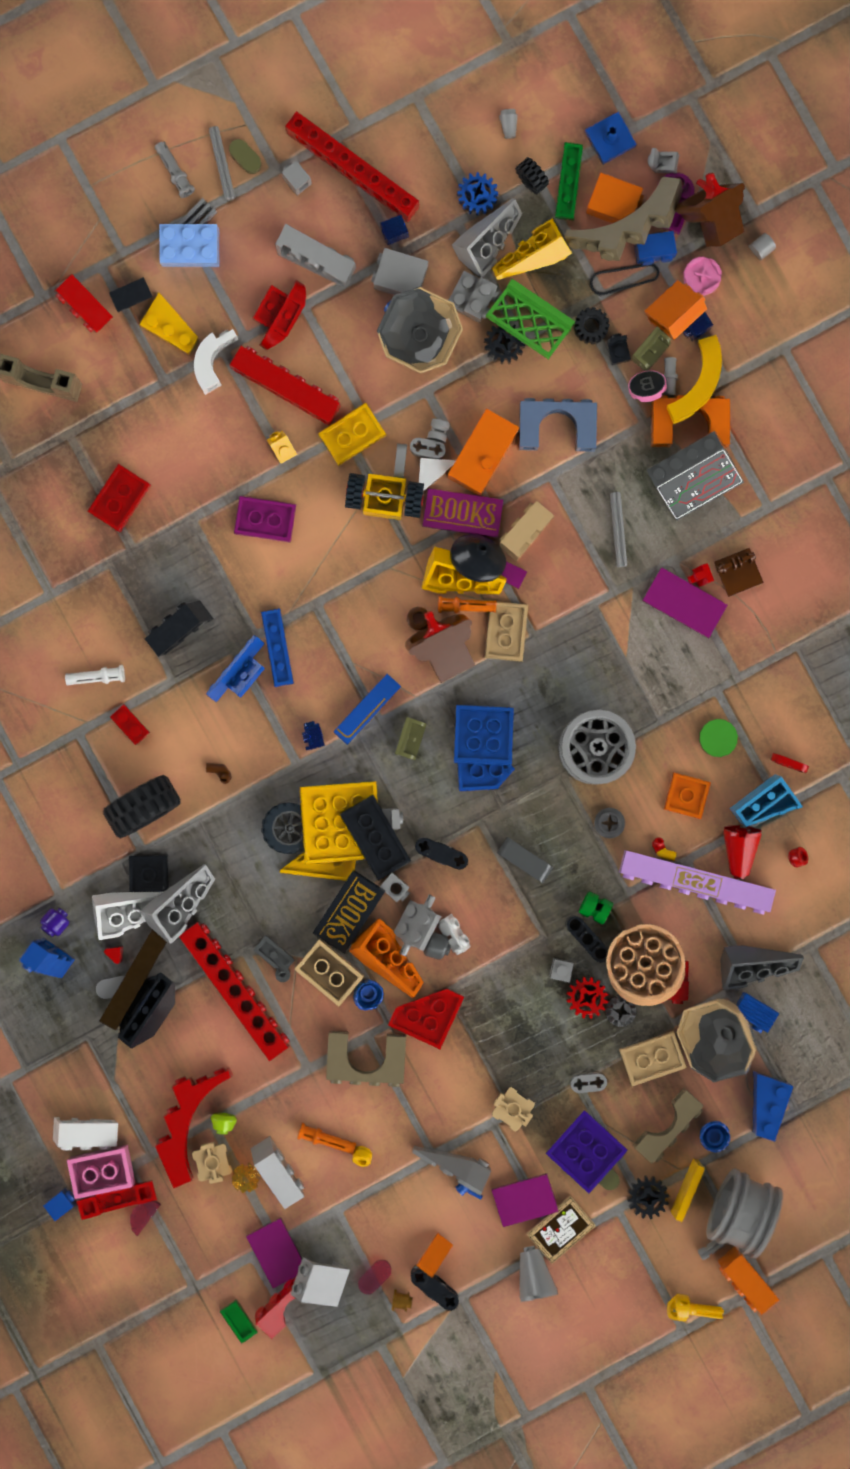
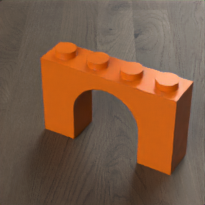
[651,395,730,448]

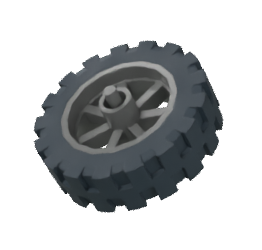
[261,803,304,854]

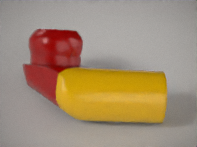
[652,837,676,861]

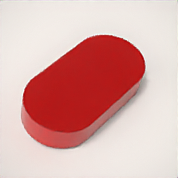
[771,753,809,773]

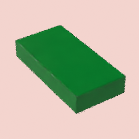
[220,1299,258,1344]

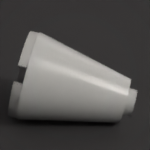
[520,1246,558,1302]

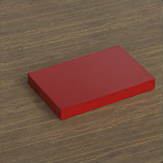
[87,464,151,532]

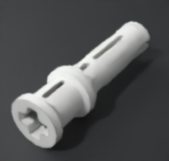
[65,665,125,686]

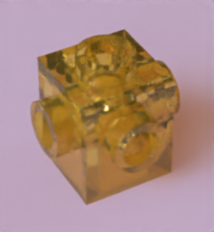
[231,1162,260,1194]

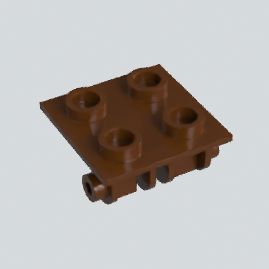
[714,548,764,597]

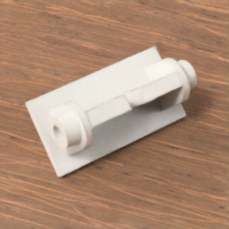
[438,913,471,955]

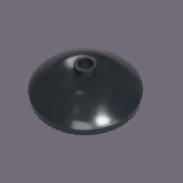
[450,534,506,582]

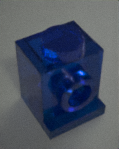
[683,312,714,341]
[302,721,326,751]

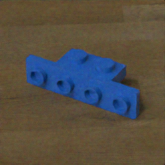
[206,635,265,702]

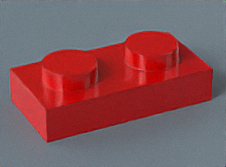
[110,704,150,745]

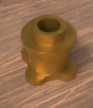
[391,1289,413,1312]

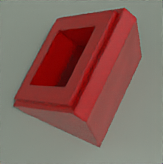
[104,946,123,965]

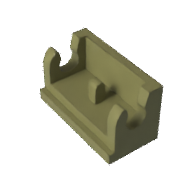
[631,326,671,371]
[395,717,427,760]

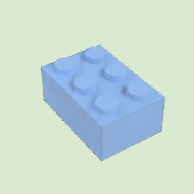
[159,224,219,267]

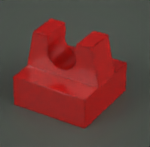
[687,563,714,588]

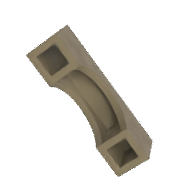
[633,1088,704,1164]

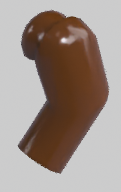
[206,763,232,784]

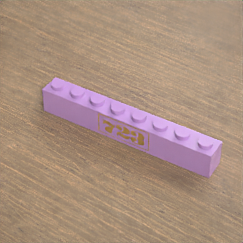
[619,850,776,915]

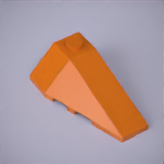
[349,918,424,998]

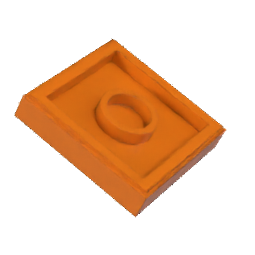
[664,772,711,819]

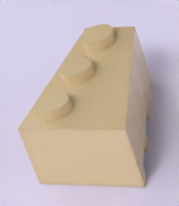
[499,501,554,562]

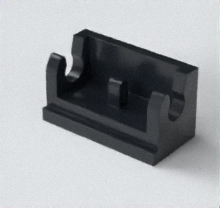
[109,277,153,313]

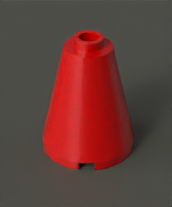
[723,825,762,880]

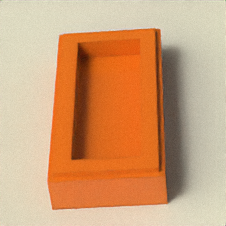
[416,1233,453,1277]

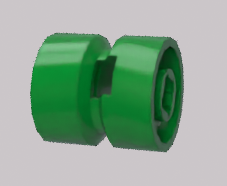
[578,891,613,925]

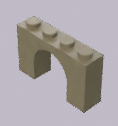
[0,354,83,402]
[326,1031,406,1087]

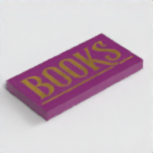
[423,489,503,538]

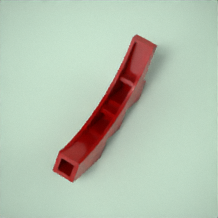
[155,1067,233,1189]

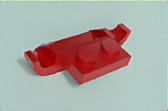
[252,280,306,350]

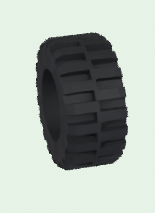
[103,775,181,838]

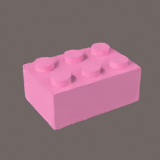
[67,1145,136,1199]

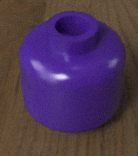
[40,908,69,937]

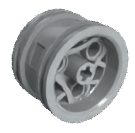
[558,710,636,785]
[706,1169,783,1258]

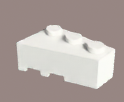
[53,1117,118,1150]

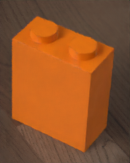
[586,173,644,223]
[645,280,707,340]

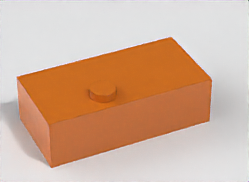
[448,408,520,496]

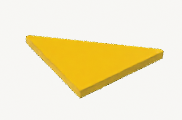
[280,852,356,881]

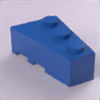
[19,938,75,978]
[753,1071,794,1142]

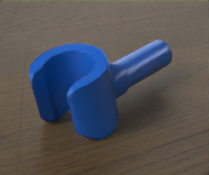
[455,1183,483,1200]

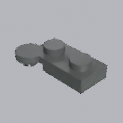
[254,935,295,982]

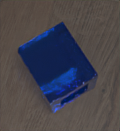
[380,215,409,246]

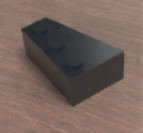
[145,600,213,657]

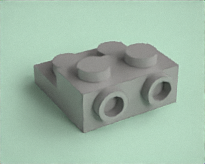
[449,271,499,323]

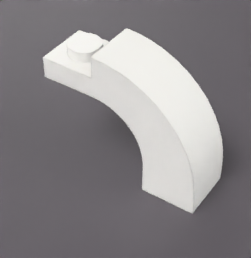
[194,329,238,395]

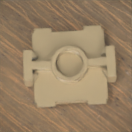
[492,1087,535,1132]
[192,1141,233,1184]

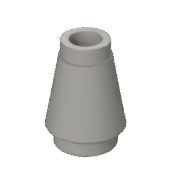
[499,109,518,139]

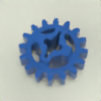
[457,172,498,215]

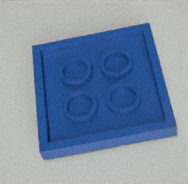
[454,705,514,765]

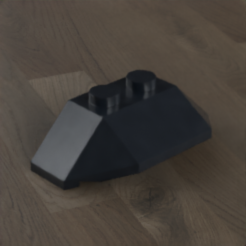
[118,973,175,1049]

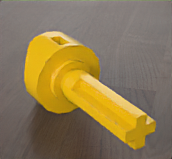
[667,1293,724,1322]

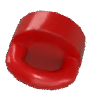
[788,847,809,868]

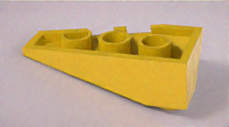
[492,218,572,280]
[422,546,507,594]

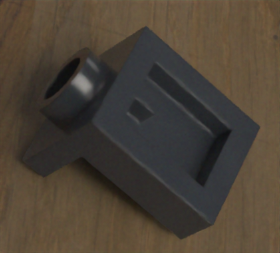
[607,333,631,365]

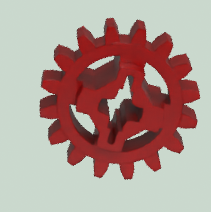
[566,976,608,1019]

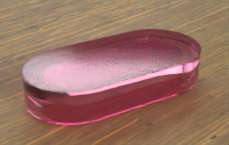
[358,1259,391,1294]

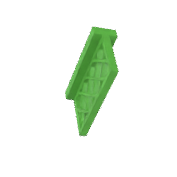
[486,279,575,360]

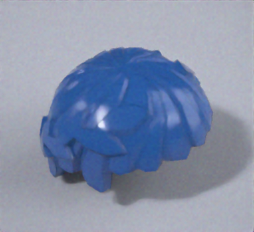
[353,979,384,1011]
[700,1121,731,1153]

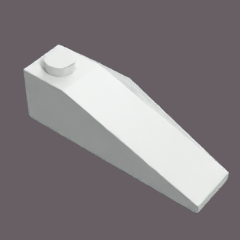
[92,892,163,940]

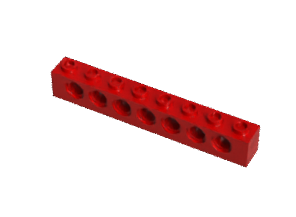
[285,111,419,222]
[179,921,290,1062]

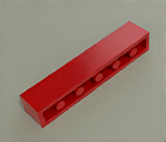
[230,346,341,426]

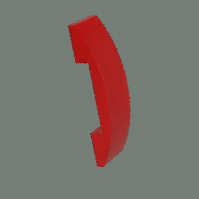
[77,1180,157,1220]

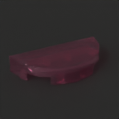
[130,1201,161,1236]

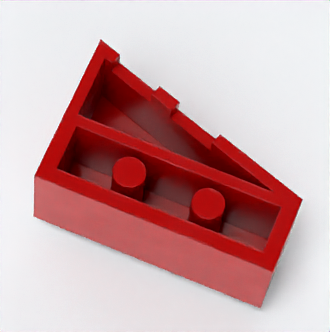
[54,274,113,333]

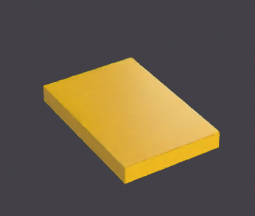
[318,403,387,466]
[670,1158,705,1222]

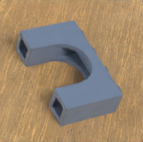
[519,398,597,452]

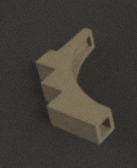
[565,177,683,261]

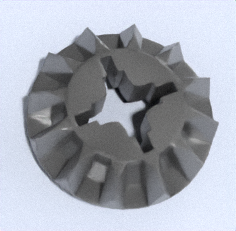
[594,808,625,838]
[606,996,636,1027]

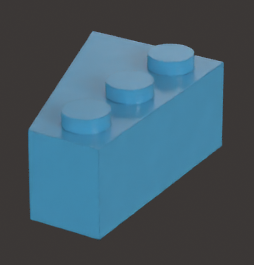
[729,774,803,827]

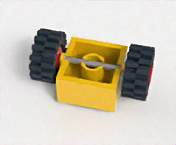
[345,473,424,520]

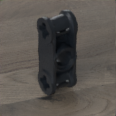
[415,838,468,870]
[411,1266,459,1311]

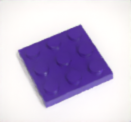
[546,1110,628,1193]

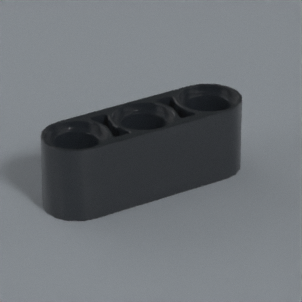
[565,915,608,963]

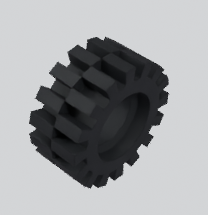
[515,157,549,194]
[574,307,610,344]

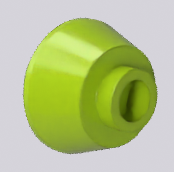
[211,1113,237,1135]

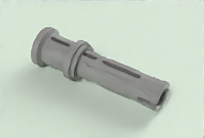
[154,141,195,198]

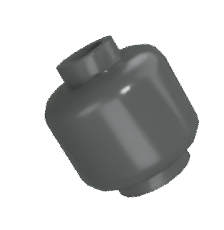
[423,932,451,960]

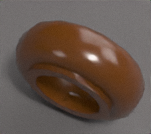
[407,607,428,630]

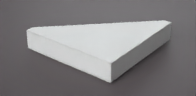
[419,458,456,491]

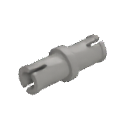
[664,357,678,398]

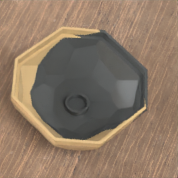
[377,287,463,374]
[676,999,756,1082]

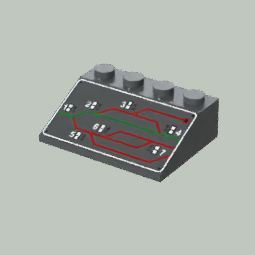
[647,431,744,521]

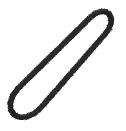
[590,264,660,295]

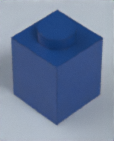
[43,1188,76,1221]

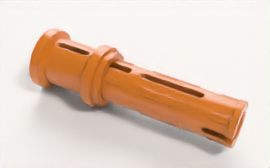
[438,596,497,614]
[297,1122,356,1155]

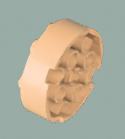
[606,924,685,1006]

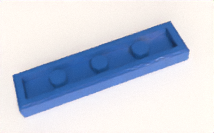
[261,609,294,687]

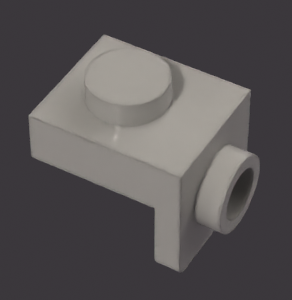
[648,148,679,173]
[382,808,403,829]

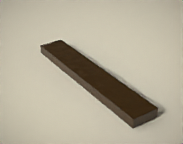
[99,929,167,1031]

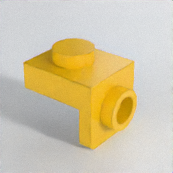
[267,431,297,464]

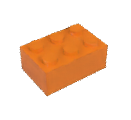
[718,1246,779,1315]

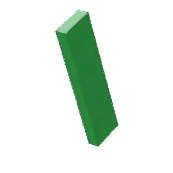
[555,142,583,221]

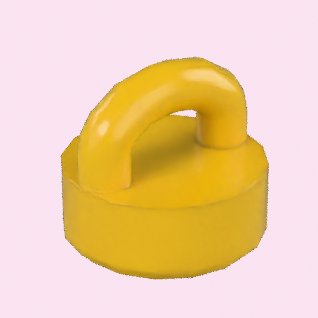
[352,1146,372,1167]

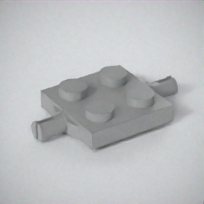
[394,895,441,956]

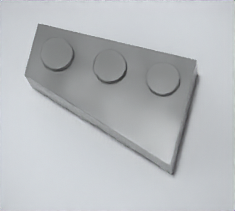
[251,1136,305,1209]

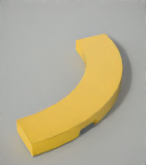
[667,335,722,424]

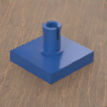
[585,112,637,164]

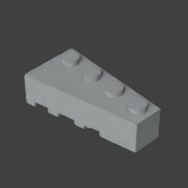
[275,224,356,288]

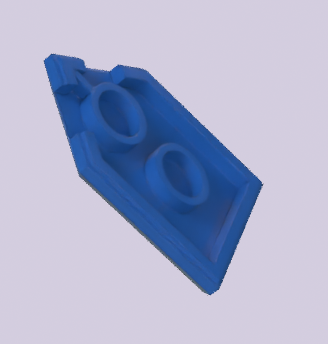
[457,763,515,791]

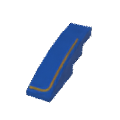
[334,674,401,745]

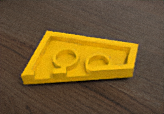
[139,293,199,355]

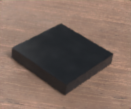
[129,855,169,892]

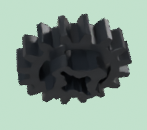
[484,324,525,365]
[627,1175,670,1219]

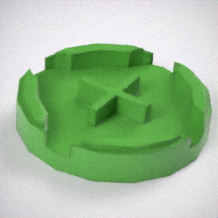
[699,719,738,757]

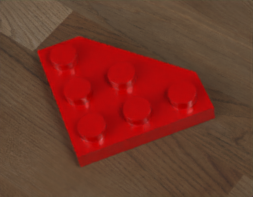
[388,988,464,1050]

